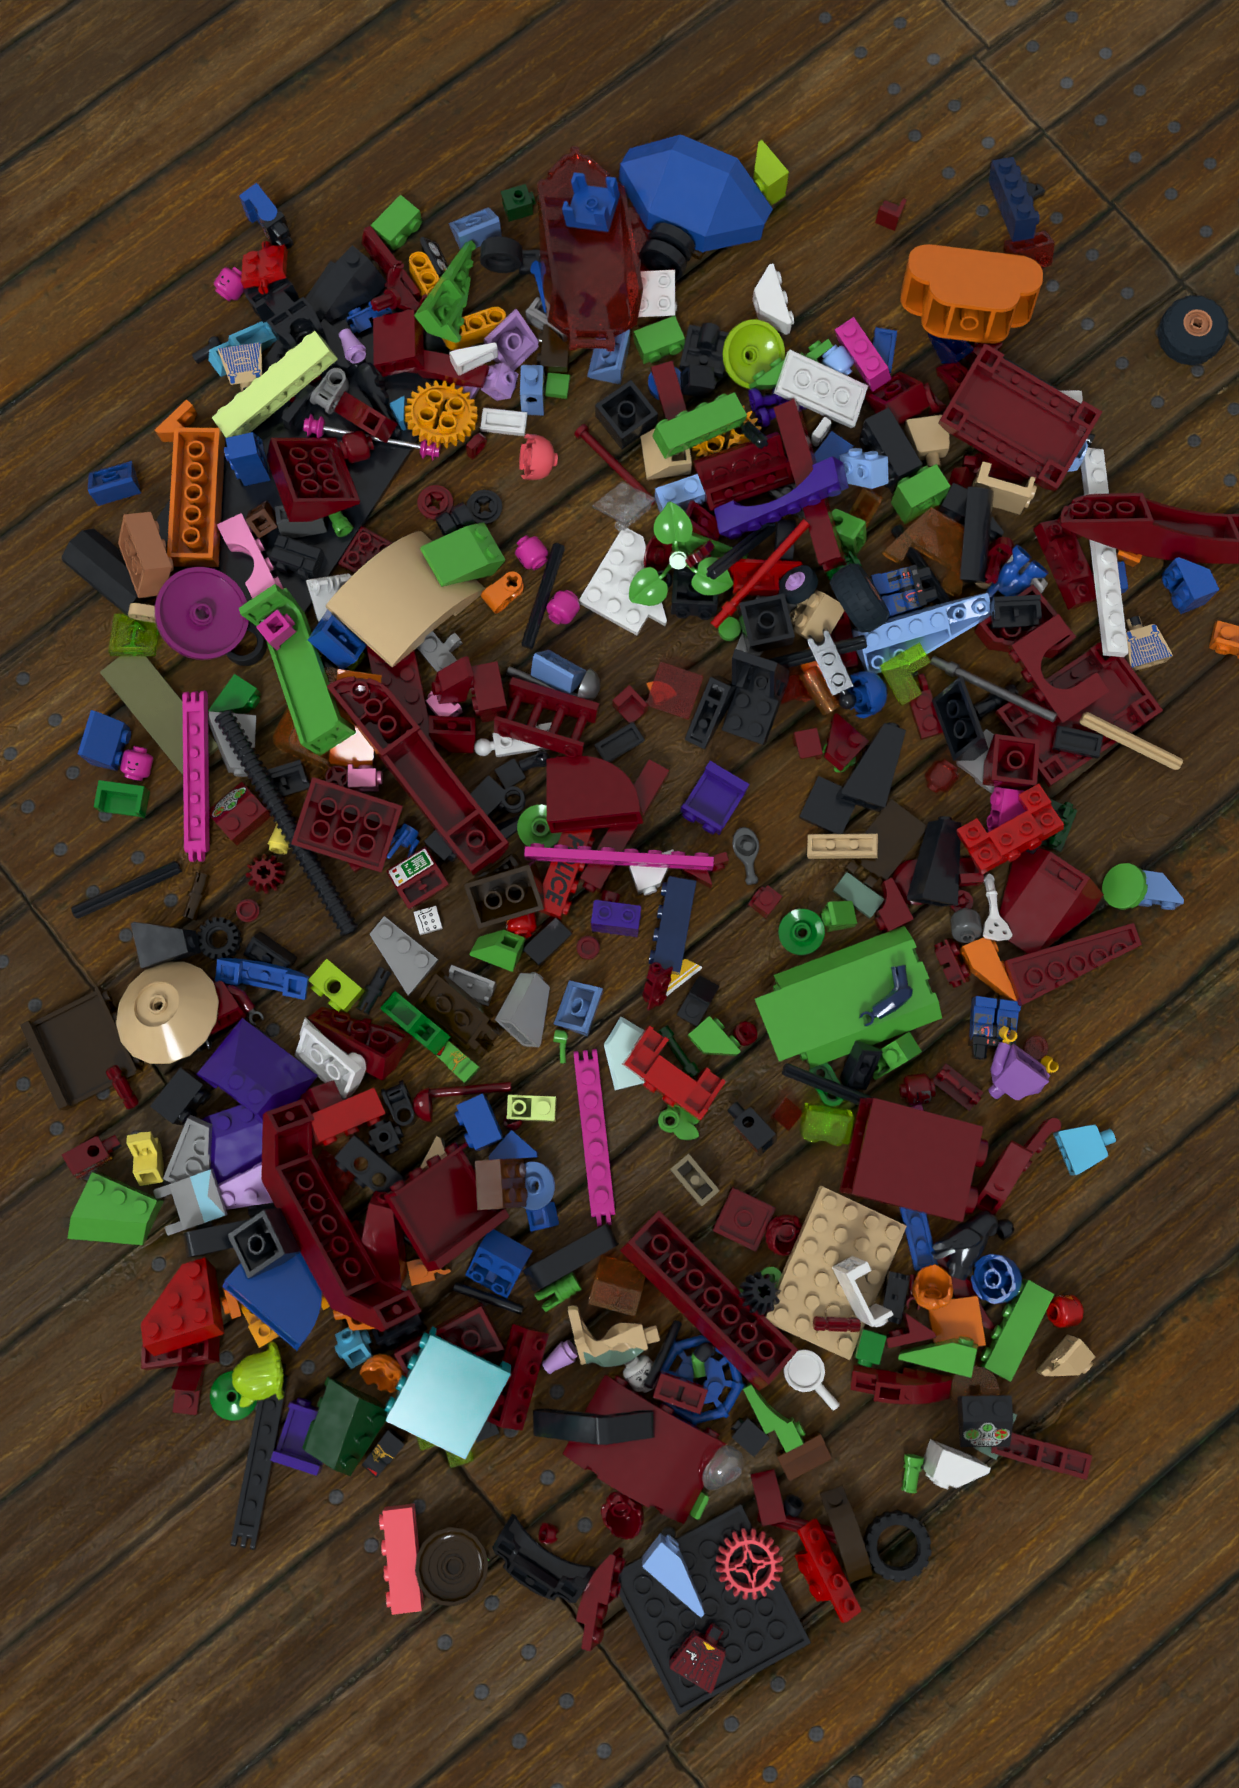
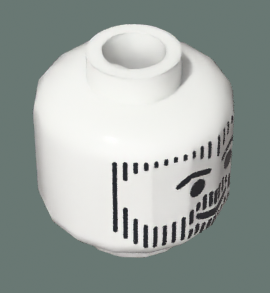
[623,1355,659,1393]

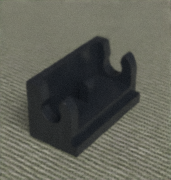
[990,595,1042,629]
[266,760,310,798]
[879,1271,910,1324]

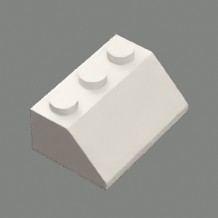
[921,1439,991,1489]

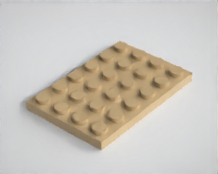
[764,1186,907,1360]

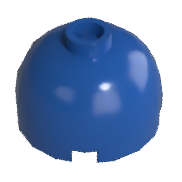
[848,671,887,719]
[971,1254,1022,1304]

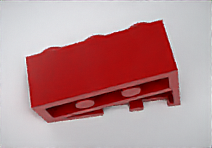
[312,1088,386,1149]

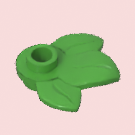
[658,1105,700,1140]

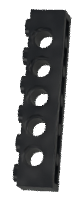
[334,1134,407,1196]

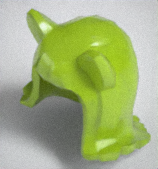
[232,1341,284,1407]

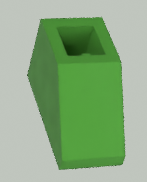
[820,901,857,932]
[470,930,525,972]
[687,1016,741,1056]
[873,1032,922,1080]

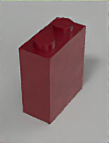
[373,309,424,377]

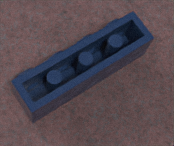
[989,157,1039,242]
[648,876,696,975]

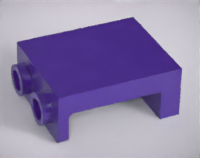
[680,761,749,835]
[591,900,641,937]
[270,1398,324,1476]

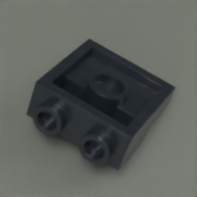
[671,568,718,620]

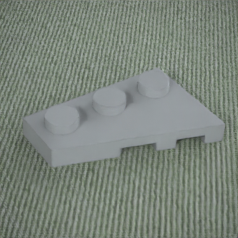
[370,916,439,996]
[163,1115,212,1183]

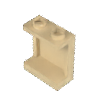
[972,462,1037,515]

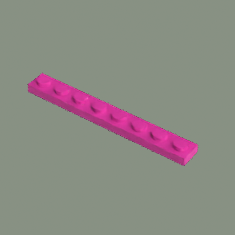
[524,843,714,871]

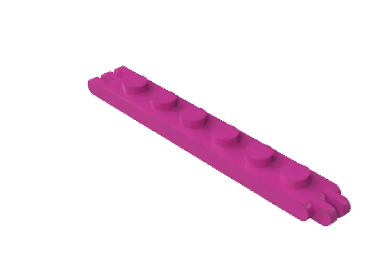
[182,691,210,862]
[573,1049,615,1227]

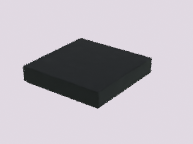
[799,776,856,834]

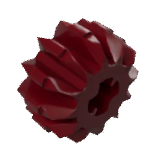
[245,854,286,894]

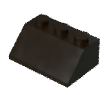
[464,860,545,929]

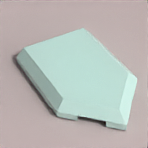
[604,1017,644,1090]

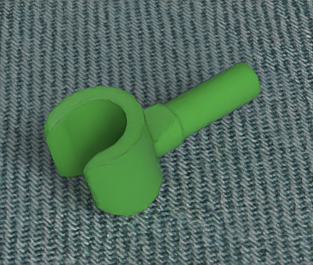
[553,1029,568,1063]

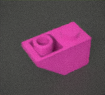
[987,787,1025,832]

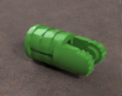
[534,1272,582,1312]

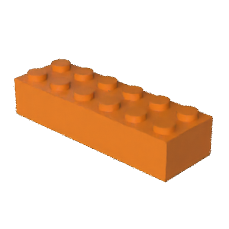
[167,427,225,567]

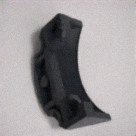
[492,1513,596,1603]

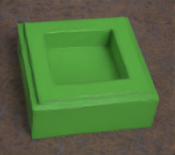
[545,372,570,399]

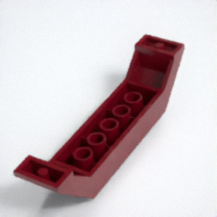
[261,1099,421,1332]

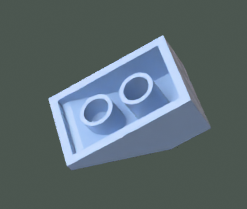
[642,1533,704,1617]

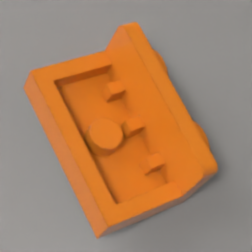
[220,1287,241,1319]

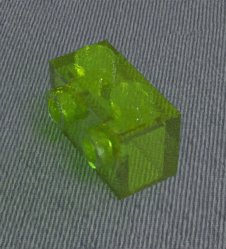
[799,1103,854,1146]

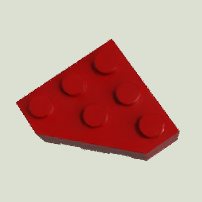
[141,1257,224,1356]

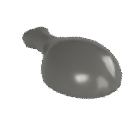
[732,827,759,885]

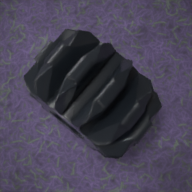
[738,1272,781,1315]

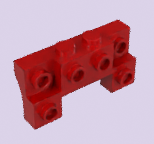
[957,784,1064,875]
[622,1026,726,1120]

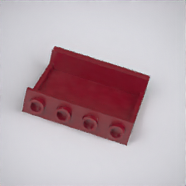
[384,1142,510,1272]

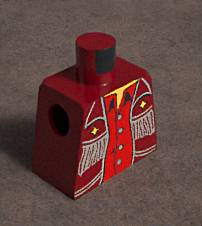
[62,1134,122,1180]

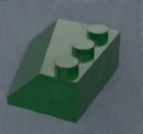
[302,1377,387,1476]

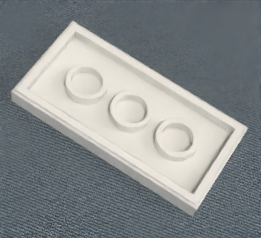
[774,350,868,428]

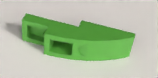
[748,339,833,390]

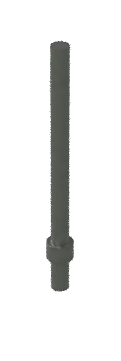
[930,656,1057,722]

